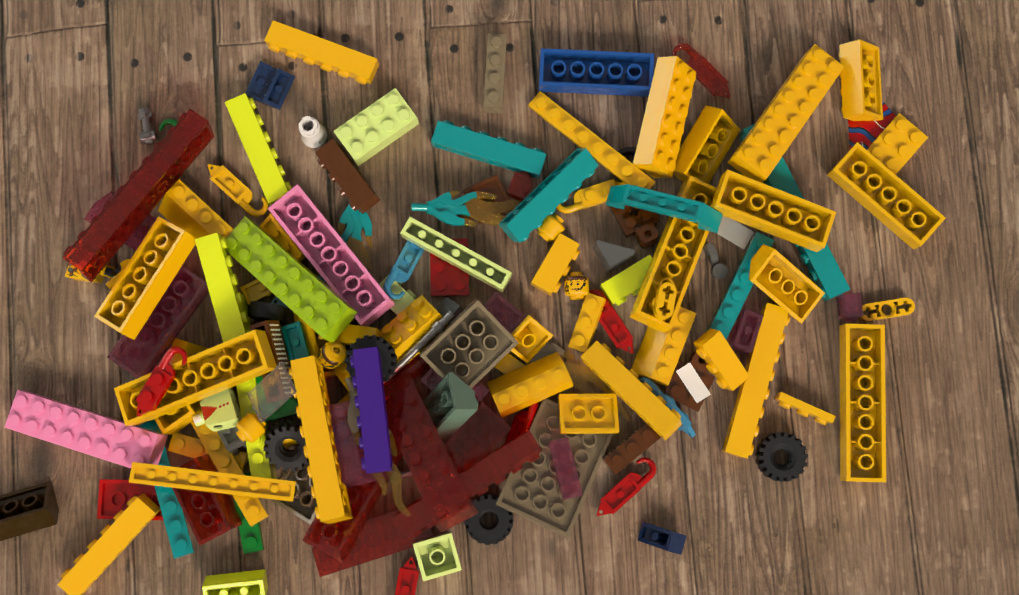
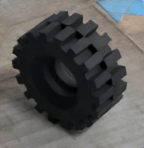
[345,335,397,383]
[264,419,309,472]
[755,432,808,482]
[464,494,513,545]

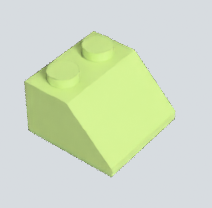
[413,532,462,581]

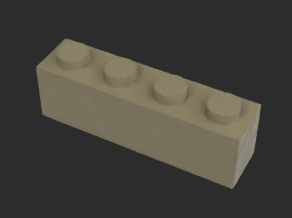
[484,33,507,114]

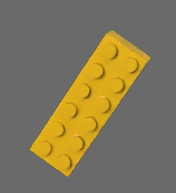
[633,56,696,178]
[827,142,946,250]
[710,169,836,252]
[94,216,196,340]
[333,295,448,392]

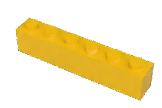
[264,20,379,85]
[580,341,682,441]
[57,493,161,595]

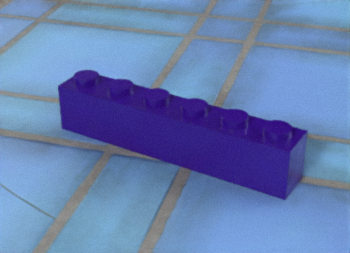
[350,347,393,474]

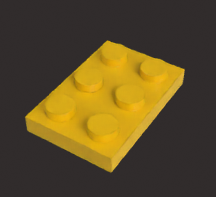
[867,113,928,175]
[558,394,619,434]

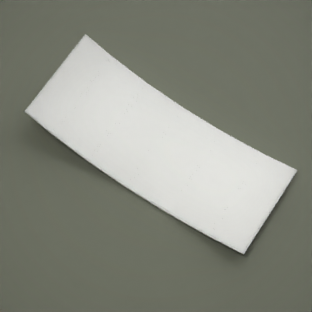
[676,363,711,403]

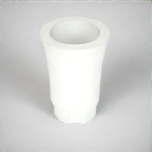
[299,116,327,148]

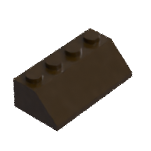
[0,481,59,541]

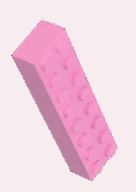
[268,184,395,327]
[4,390,168,468]

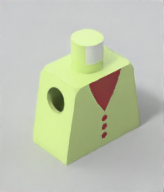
[193,388,242,431]

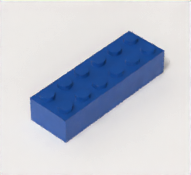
[538,48,654,97]

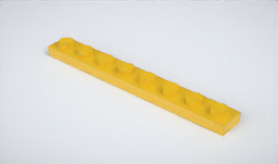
[528,91,656,190]
[190,400,269,527]
[129,462,296,502]

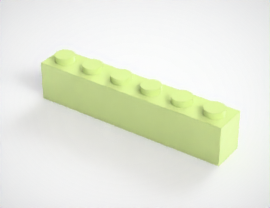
[400,217,512,293]

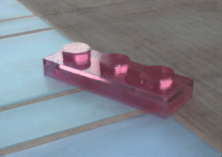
[548,437,583,501]

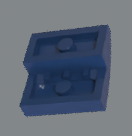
[245,61,295,110]

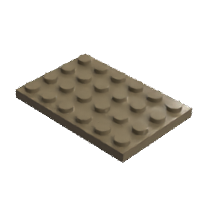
[496,398,613,538]

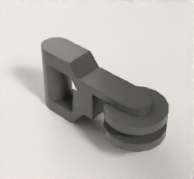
[703,243,728,279]

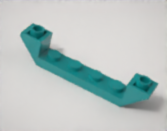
[606,184,723,233]

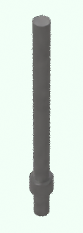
[384,310,455,385]

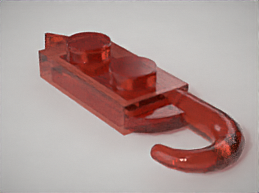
[672,43,731,99]

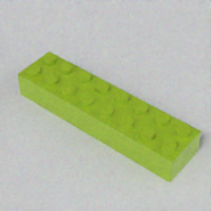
[226,216,358,343]

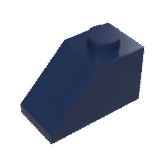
[638,522,687,555]

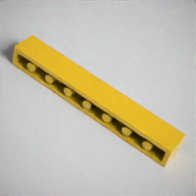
[722,303,790,459]

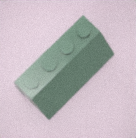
[418,372,478,442]

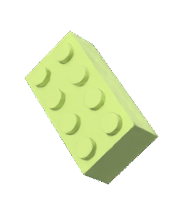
[334,88,419,166]

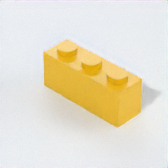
[531,233,580,296]
[693,329,750,391]

